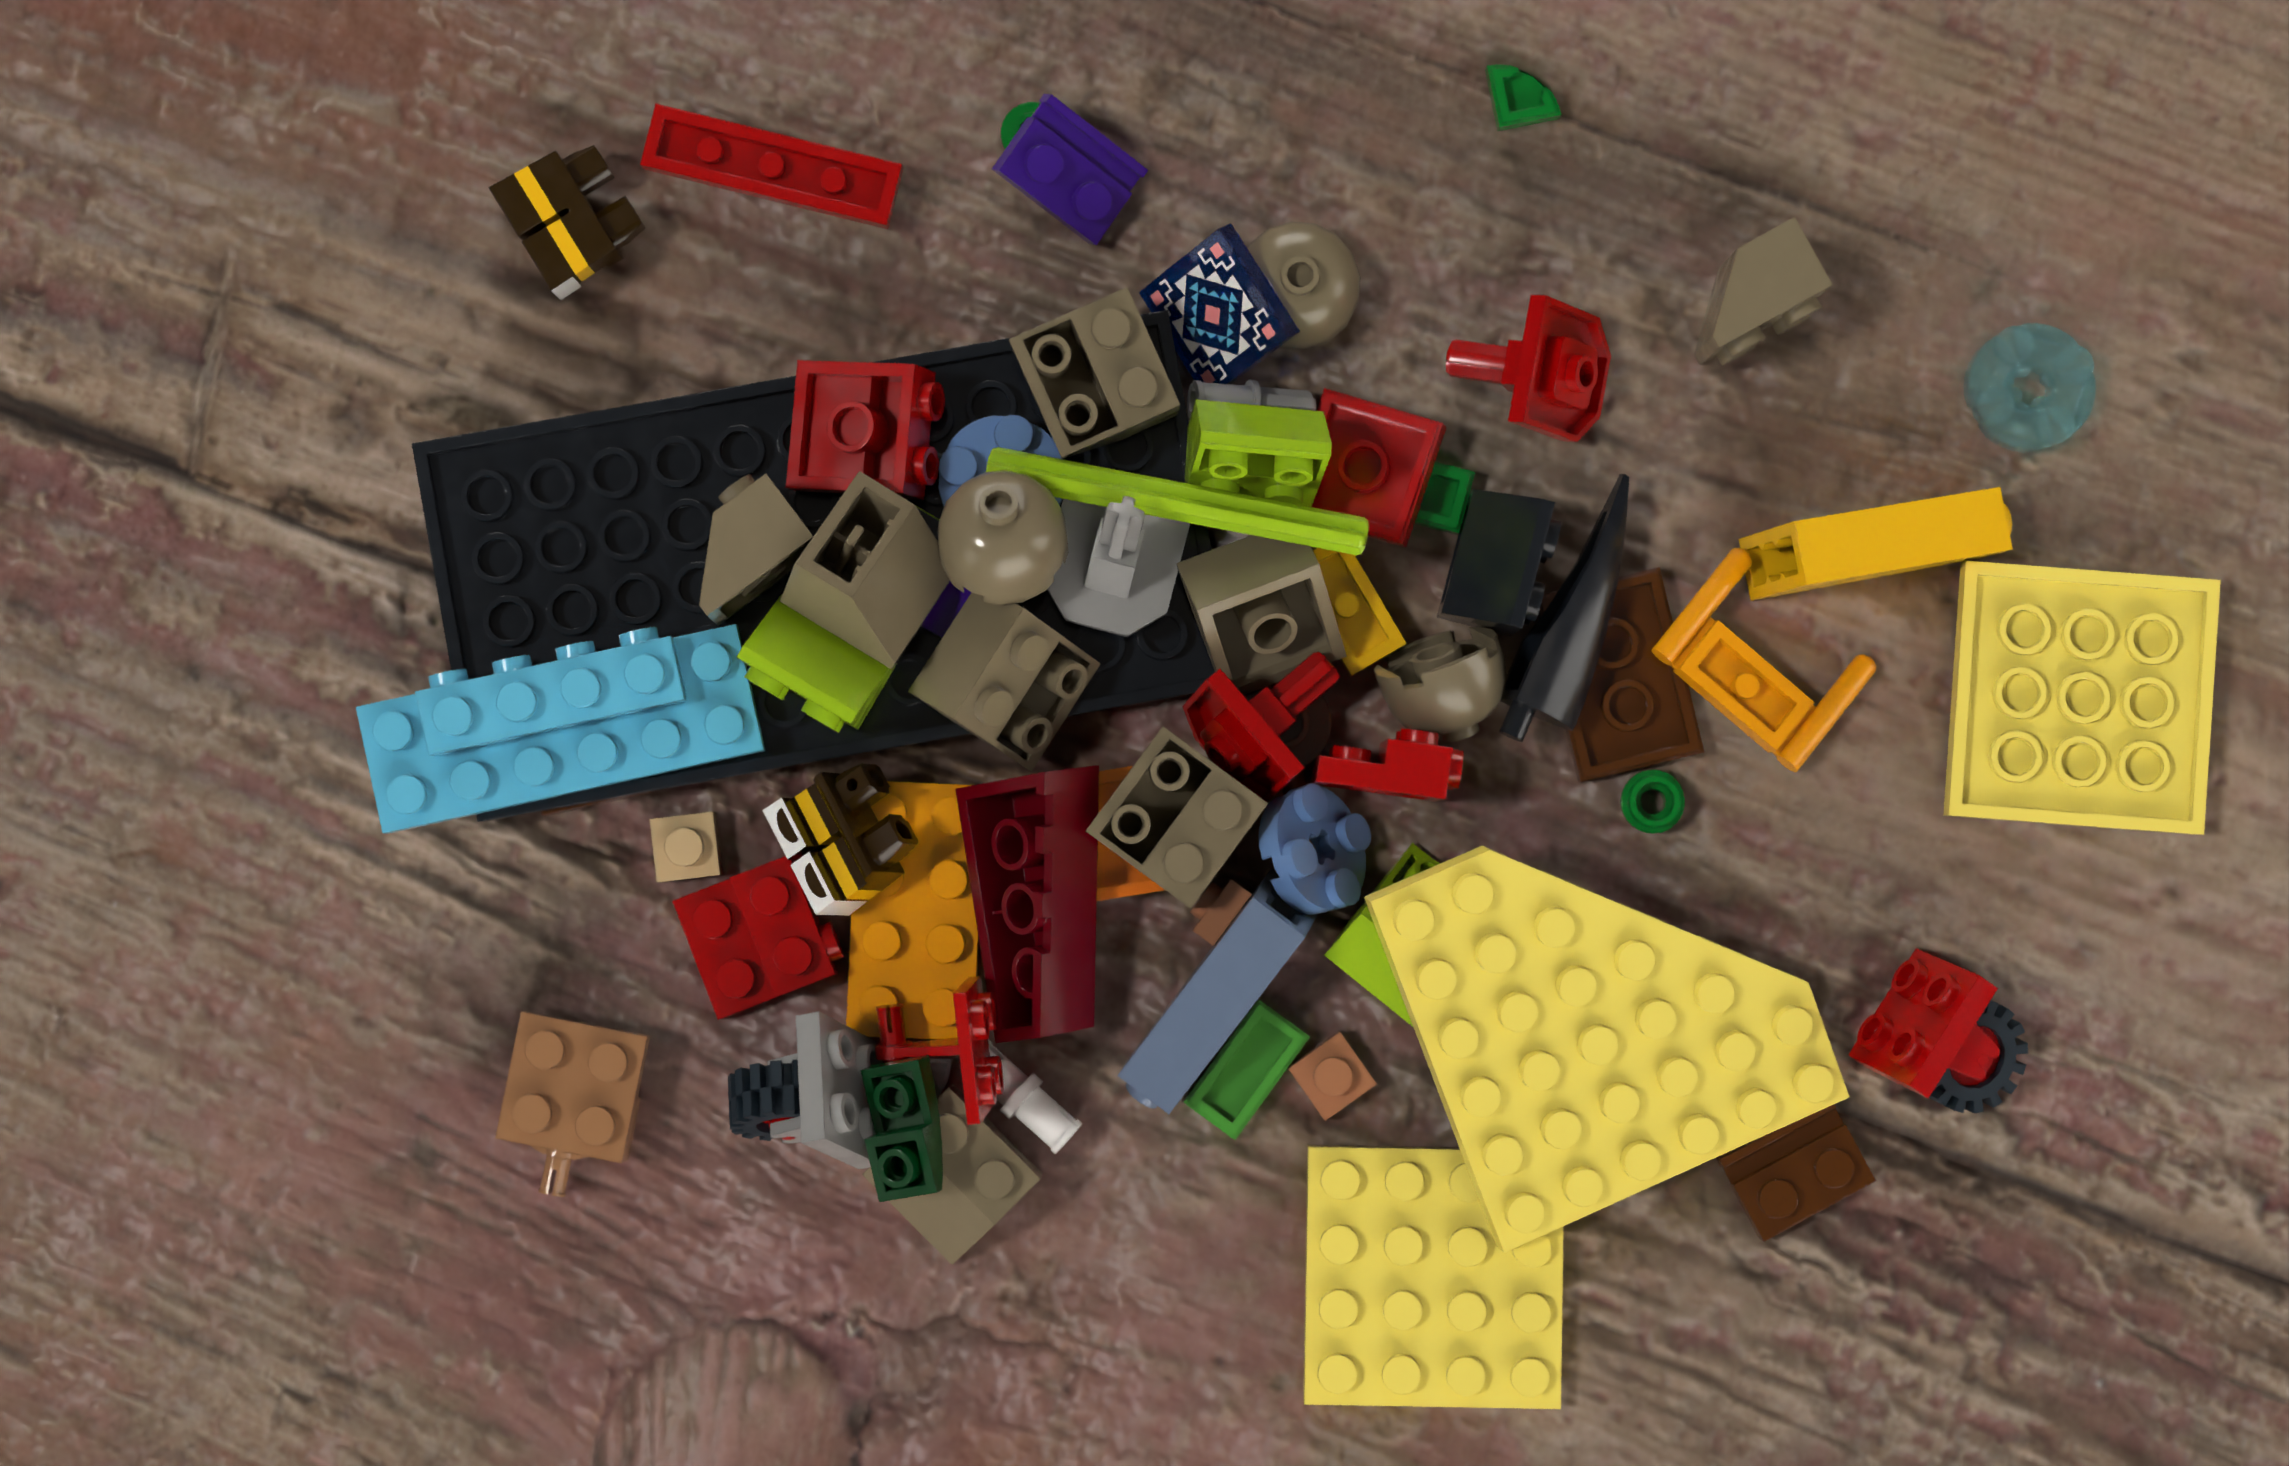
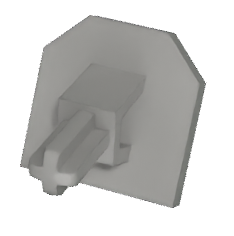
[1047,496,1190,637]

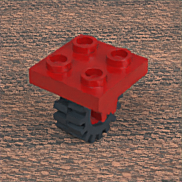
[1848,948,2028,1113]

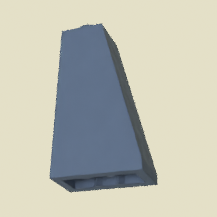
[1117,869,1318,1114]

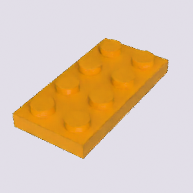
[846,781,979,1040]

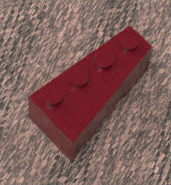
[955,765,1099,1043]

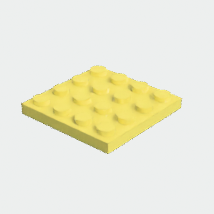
[1943,561,2221,835]
[1303,1145,1564,1409]

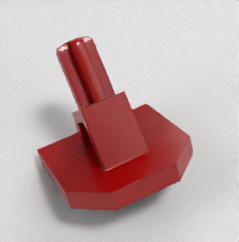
[1446,295,1611,442]
[1182,651,1340,802]

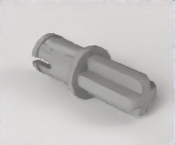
[1187,379,1316,420]

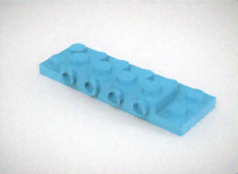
[356,624,765,834]

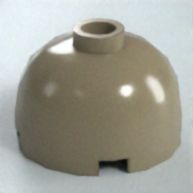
[1234,221,1361,350]
[937,470,1069,605]
[1374,627,1507,742]

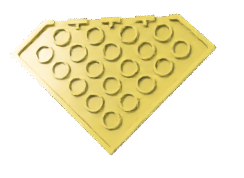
[1364,846,1849,1253]

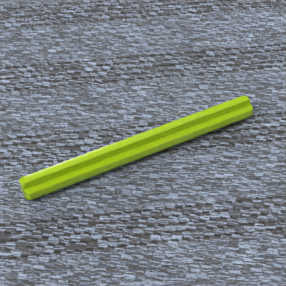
[986,447,1369,555]

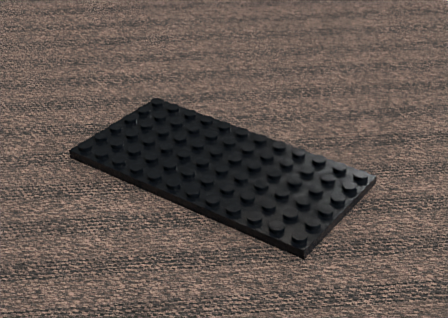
[412,310,1215,822]

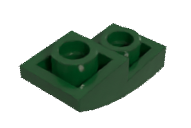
[860,1055,943,1202]

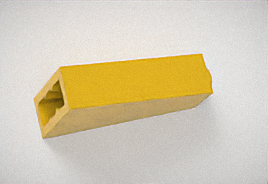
[1738,487,2013,601]

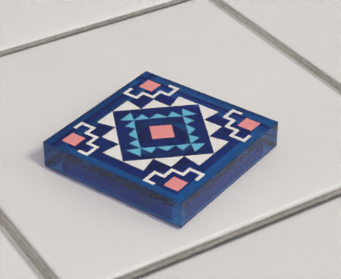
[1139,223,1300,384]

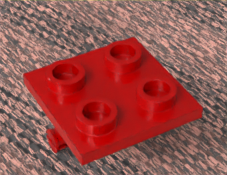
[875,976,1004,1125]

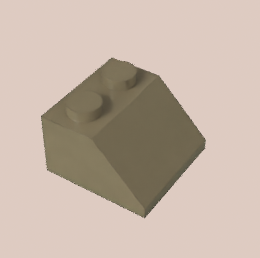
[699,474,813,626]
[1176,535,1347,696]
[862,1083,1042,1265]

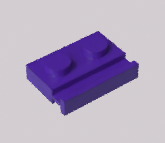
[992,93,1148,245]

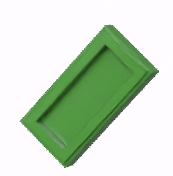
[1183,999,1310,1140]

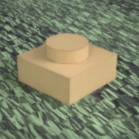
[649,812,723,883]

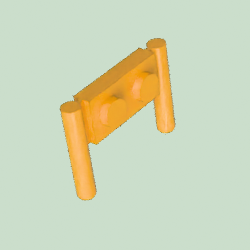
[1651,548,1876,772]

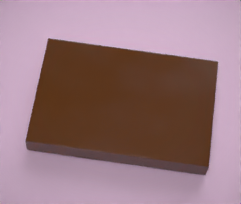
[1538,567,1705,782]

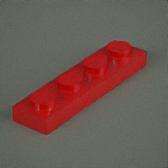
[640,103,904,229]

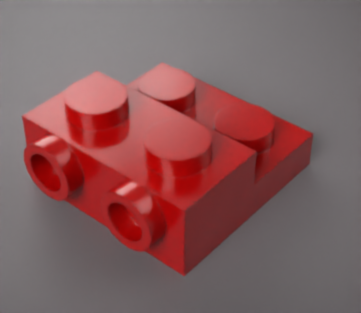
[786,360,945,500]
[1310,728,1464,802]
[672,856,844,1020]

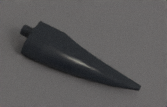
[1499,474,1630,742]

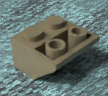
[1694,217,1833,366]
[1009,287,1180,459]
[780,471,950,669]
[908,593,1100,772]
[1086,726,1268,909]

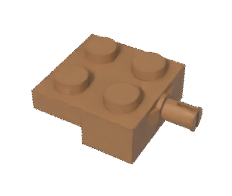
[495,1011,650,1197]

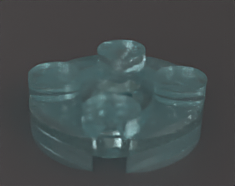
[1963,323,2096,452]

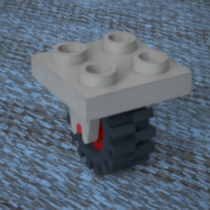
[728,1011,883,1169]

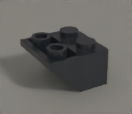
[1437,489,1562,637]

